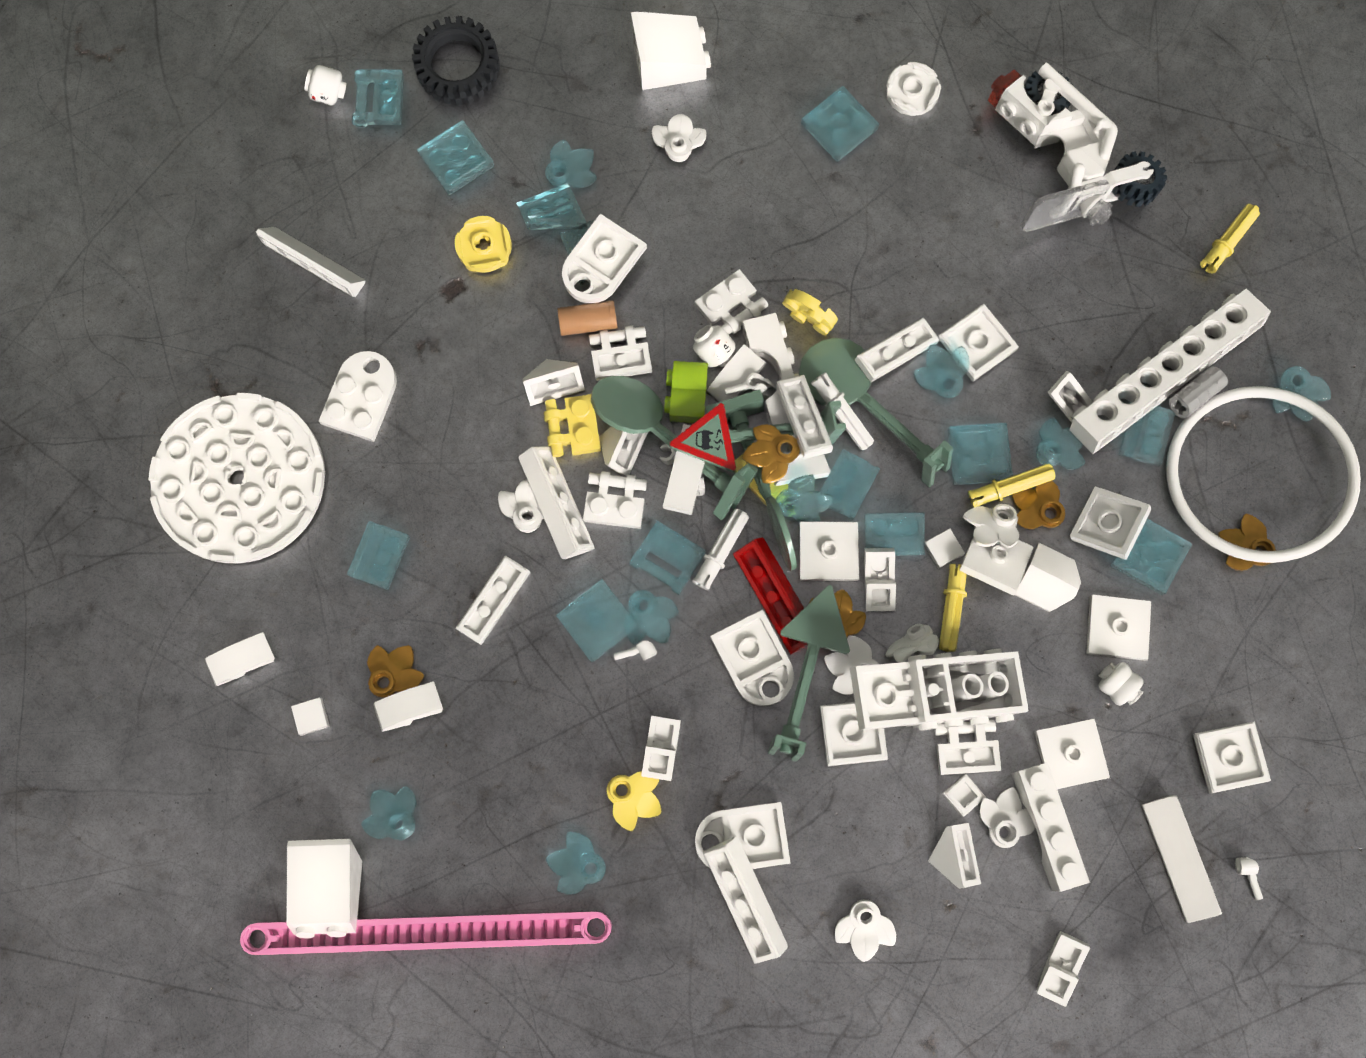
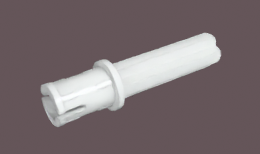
[811,372,874,450]
[692,509,749,590]

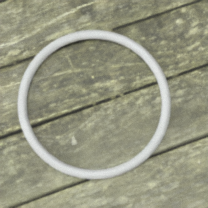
[1166,386,1361,563]

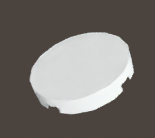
[885,62,941,116]

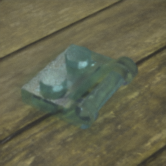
[352,69,404,127]
[629,521,706,595]

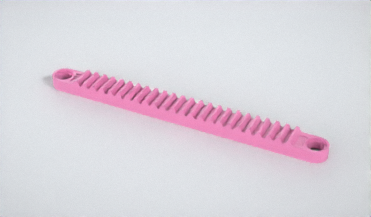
[240,911,612,955]

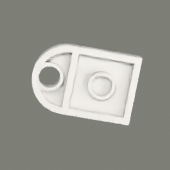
[562,214,647,303]
[319,351,397,442]
[710,609,794,706]
[695,802,791,869]

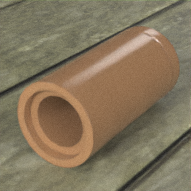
[557,300,618,336]

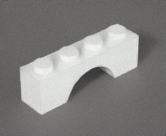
[742,313,799,425]
[1011,762,1090,892]

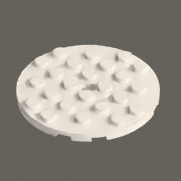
[148,393,325,563]

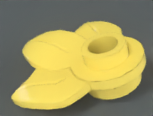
[607,771,662,831]

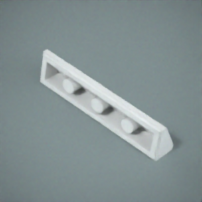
[256,227,366,297]
[519,446,595,559]
[1142,795,1222,923]
[703,837,788,964]

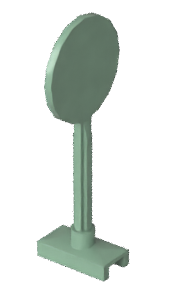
[799,338,953,488]
[591,376,758,520]
[705,389,797,571]

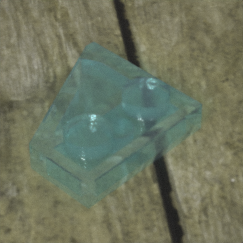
[517,183,588,230]

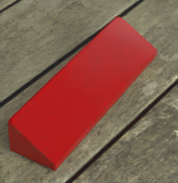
[733,537,807,655]

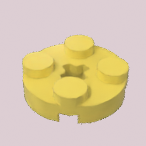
[455,216,512,273]
[782,289,838,336]

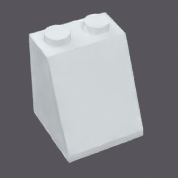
[631,12,711,90]
[287,839,362,938]

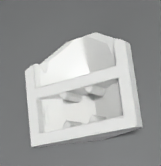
[1015,543,1081,612]

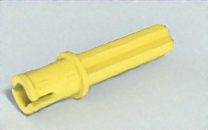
[1200,203,1260,274]
[968,464,1055,508]
[939,564,967,652]

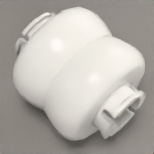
[1098,662,1144,706]

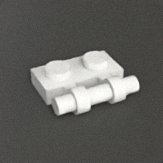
[695,269,768,335]
[589,325,652,381]
[583,471,647,529]
[934,720,1001,775]

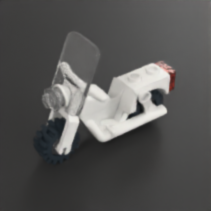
[987,62,1167,232]

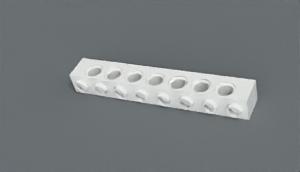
[1070,289,1271,454]

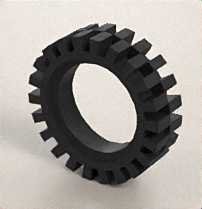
[412,16,500,105]

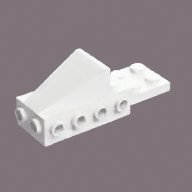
[850,649,1029,731]

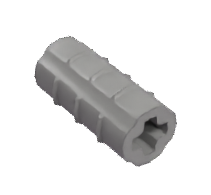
[1169,366,1228,418]

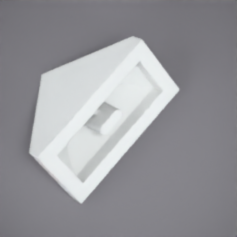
[523,359,585,406]
[1048,371,1094,423]
[599,426,648,477]
[928,823,981,889]

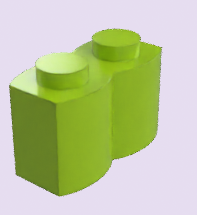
[664,361,708,423]

